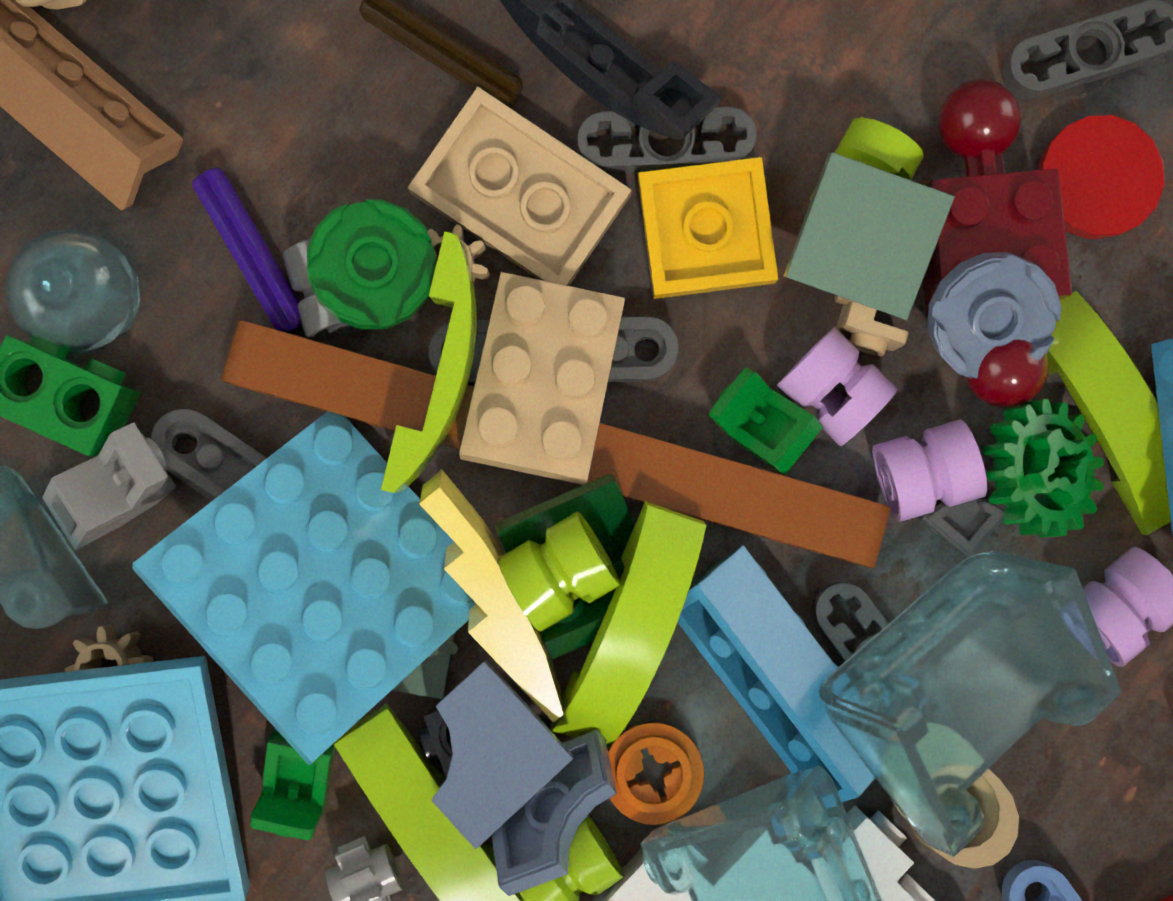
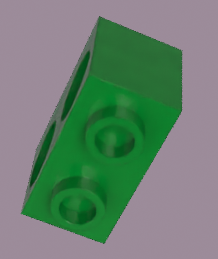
[0,332,141,457]

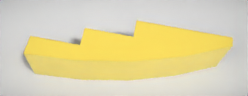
[419,469,563,722]

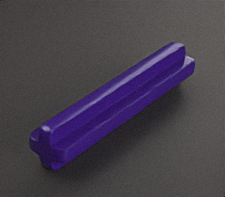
[192,168,303,334]

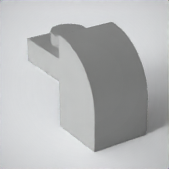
[42,422,176,550]

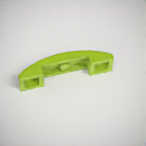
[381,231,477,493]
[1046,291,1171,535]
[550,501,706,748]

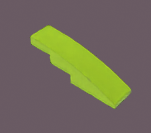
[334,703,524,901]

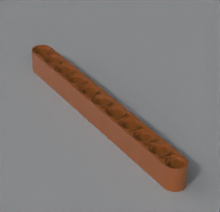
[220,320,891,569]

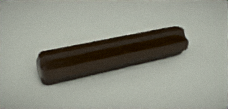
[359,0,523,108]

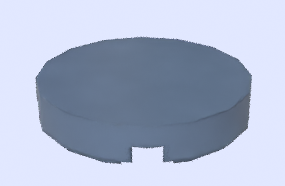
[927,252,1061,379]

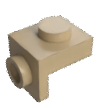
[834,295,909,356]

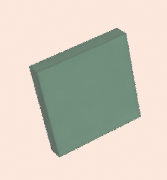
[783,152,955,320]

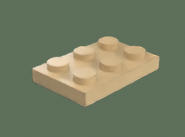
[408,87,632,286]
[459,272,625,485]

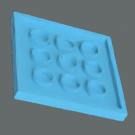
[133,411,475,765]
[0,656,250,901]

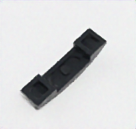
[500,0,721,140]

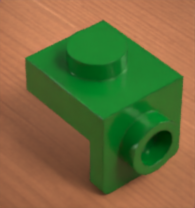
[709,367,823,476]
[250,728,336,840]

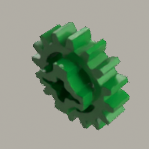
[982,399,1104,538]

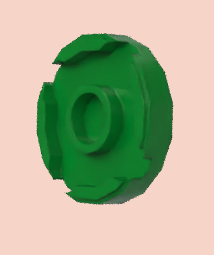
[307,199,436,329]

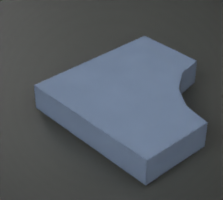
[431,660,573,849]
[492,730,617,896]

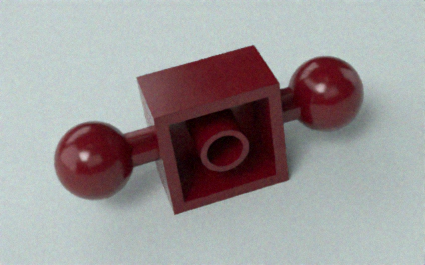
[922,79,1072,408]

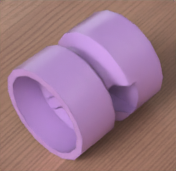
[777,327,898,446]
[872,419,987,522]
[1064,547,1173,667]

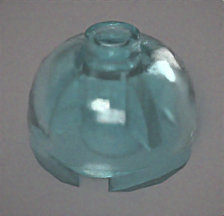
[5,229,140,355]

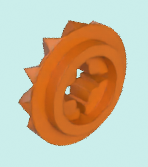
[608,721,704,825]

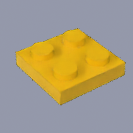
[638,157,778,299]

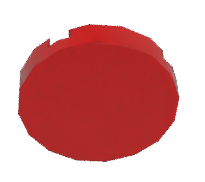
[1036,115,1165,240]

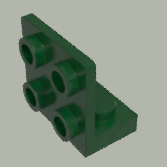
[495,474,634,659]

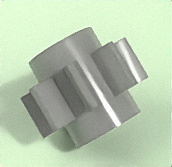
[325,835,403,901]

